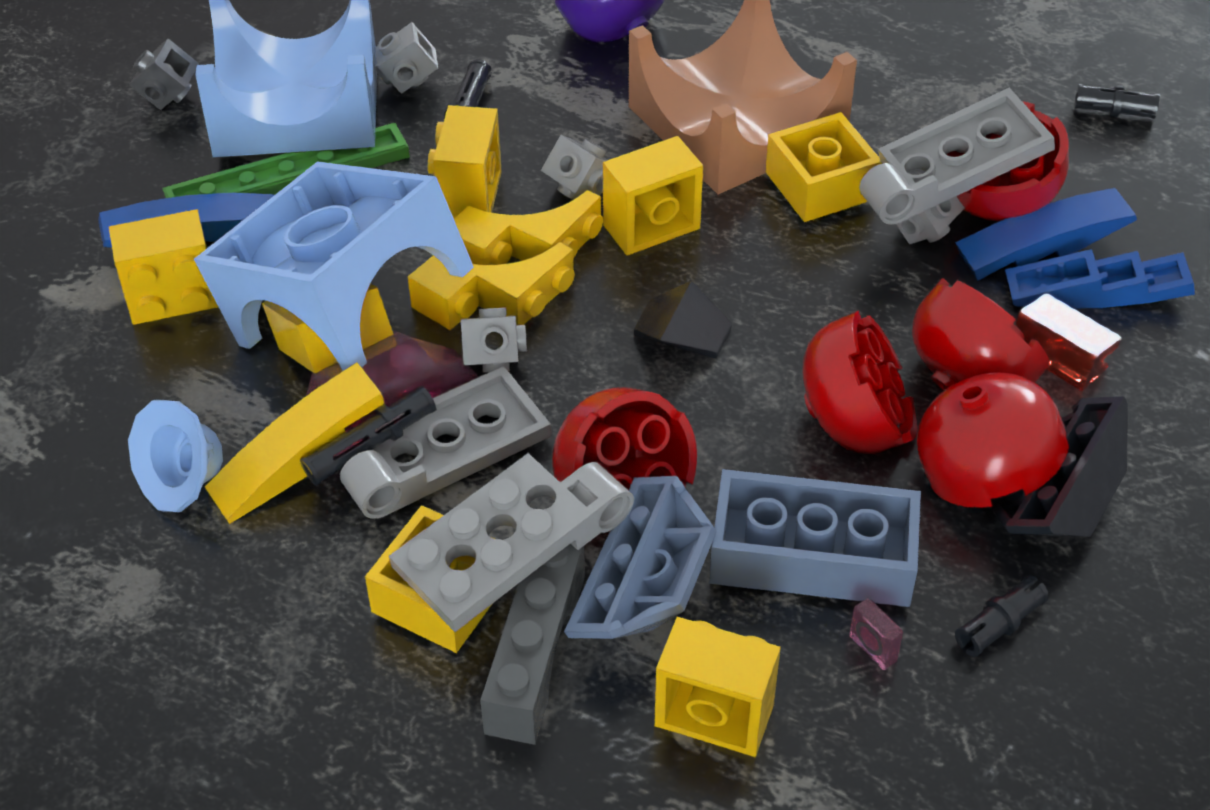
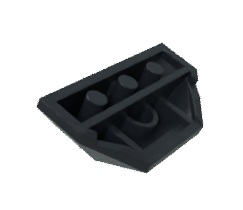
[991,396,1128,537]

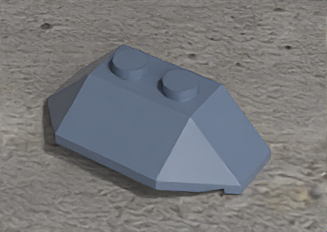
[564,476,716,639]

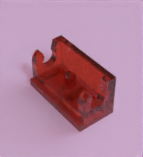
[1015,293,1122,391]

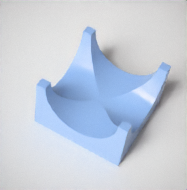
[195,0,377,157]
[194,162,474,371]

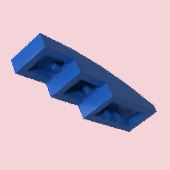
[956,188,1137,281]
[98,193,274,248]
[1005,249,1195,309]

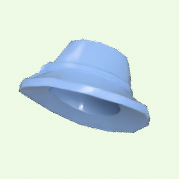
[128,399,223,512]

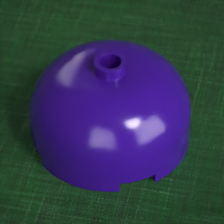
[555,0,664,42]

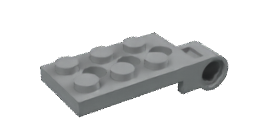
[859,87,1055,224]
[340,366,551,519]
[388,453,634,632]

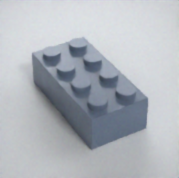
[709,469,921,607]

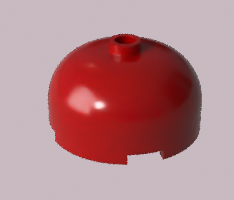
[947,101,1069,221]
[912,278,1050,390]
[802,311,917,454]
[917,372,1069,507]
[552,387,697,532]

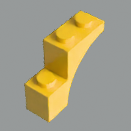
[454,190,603,265]
[408,242,575,330]

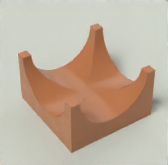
[629,0,857,194]

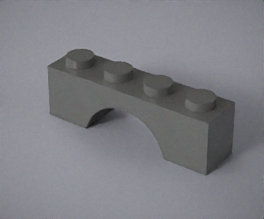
[480,543,585,745]

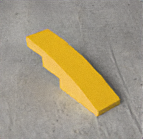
[205,362,385,524]

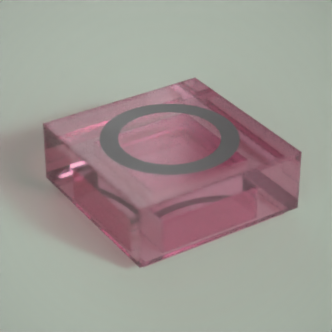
[849,598,903,670]

